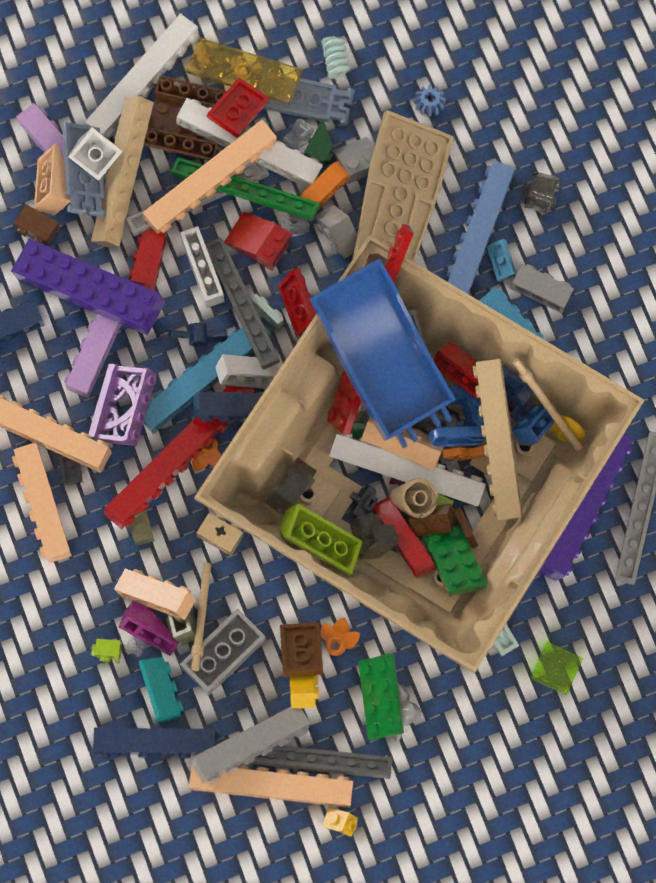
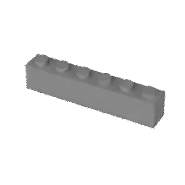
[191,707,310,784]

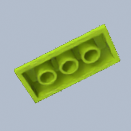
[280,503,363,575]

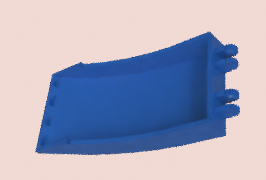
[310,258,456,449]

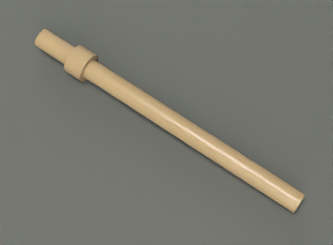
[512,358,583,451]
[191,563,211,671]

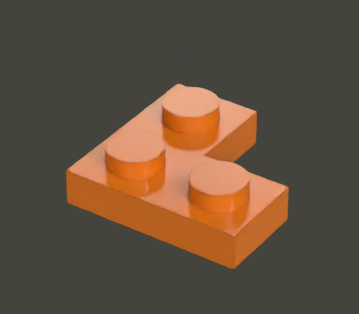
[443,443,487,461]

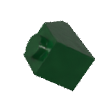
[304,121,334,169]

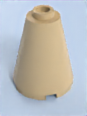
[389,478,438,518]

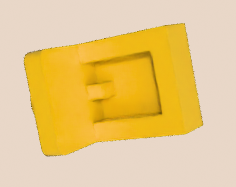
[322,807,358,837]

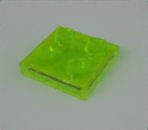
[530,642,583,695]

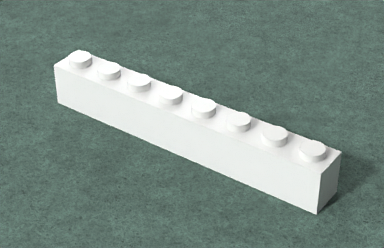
[85,14,199,139]
[176,98,323,188]
[329,433,486,506]

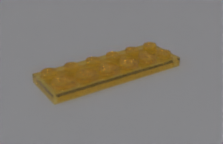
[186,38,303,105]

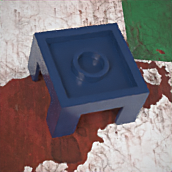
[502,365,534,421]

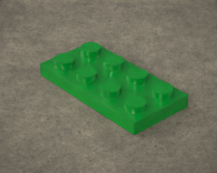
[422,525,487,597]
[358,653,404,740]

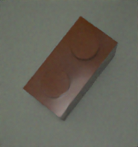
[14,204,60,247]
[409,504,456,537]

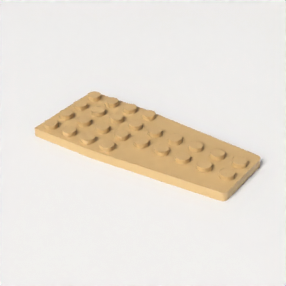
[353,110,454,262]

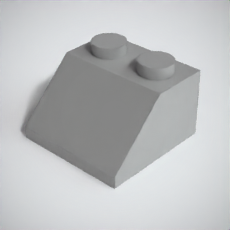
[333,137,375,184]

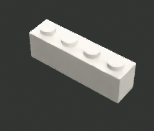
[180,226,225,308]

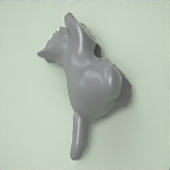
[395,682,422,742]

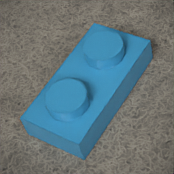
[486,239,517,282]

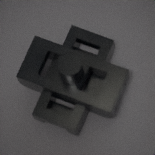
[349,485,378,518]

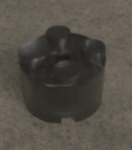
[524,171,560,213]

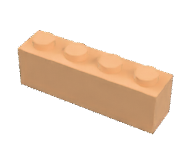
[361,417,444,471]
[114,569,196,620]

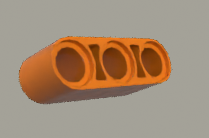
[300,161,351,209]

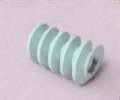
[322,36,350,79]

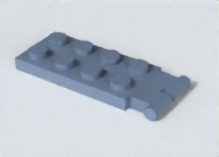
[259,71,355,126]
[62,122,105,217]

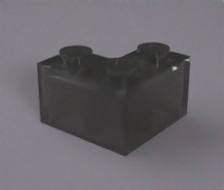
[349,514,399,560]

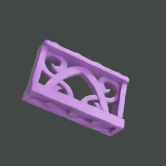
[88,364,157,447]

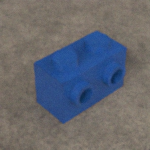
[511,404,555,445]

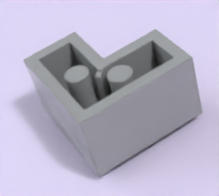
[315,204,357,259]

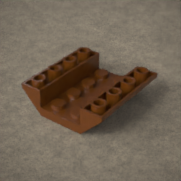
[143,75,226,161]

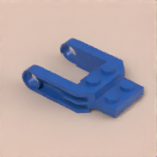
[428,386,486,447]

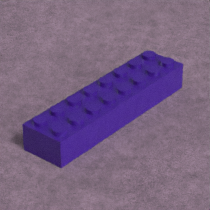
[11,239,166,336]
[538,434,634,581]

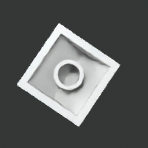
[68,127,123,181]

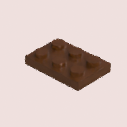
[280,622,323,677]

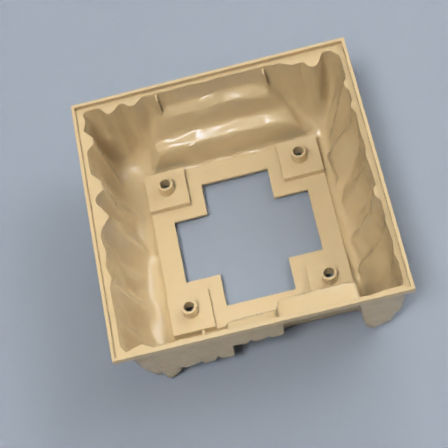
[194,235,644,674]

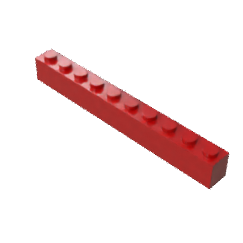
[104,385,255,530]

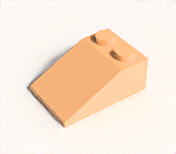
[34,144,70,215]

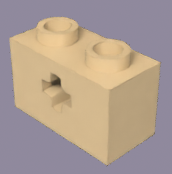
[197,513,243,556]

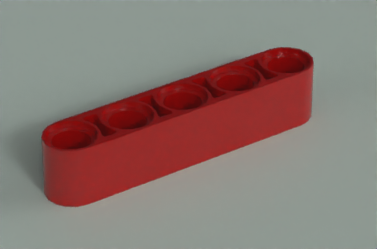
[372,497,435,579]

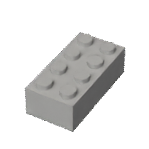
[180,609,266,696]

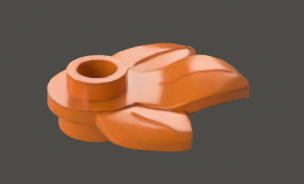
[192,439,221,471]
[320,618,360,656]

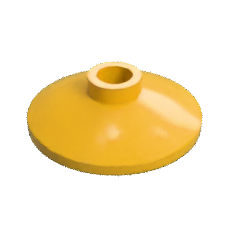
[550,415,586,443]

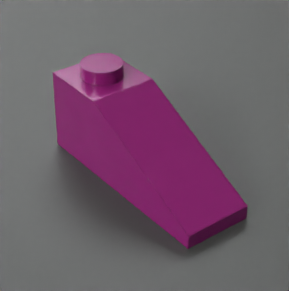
[118,600,179,656]

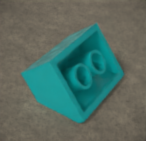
[139,657,184,724]

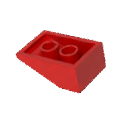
[224,212,292,271]

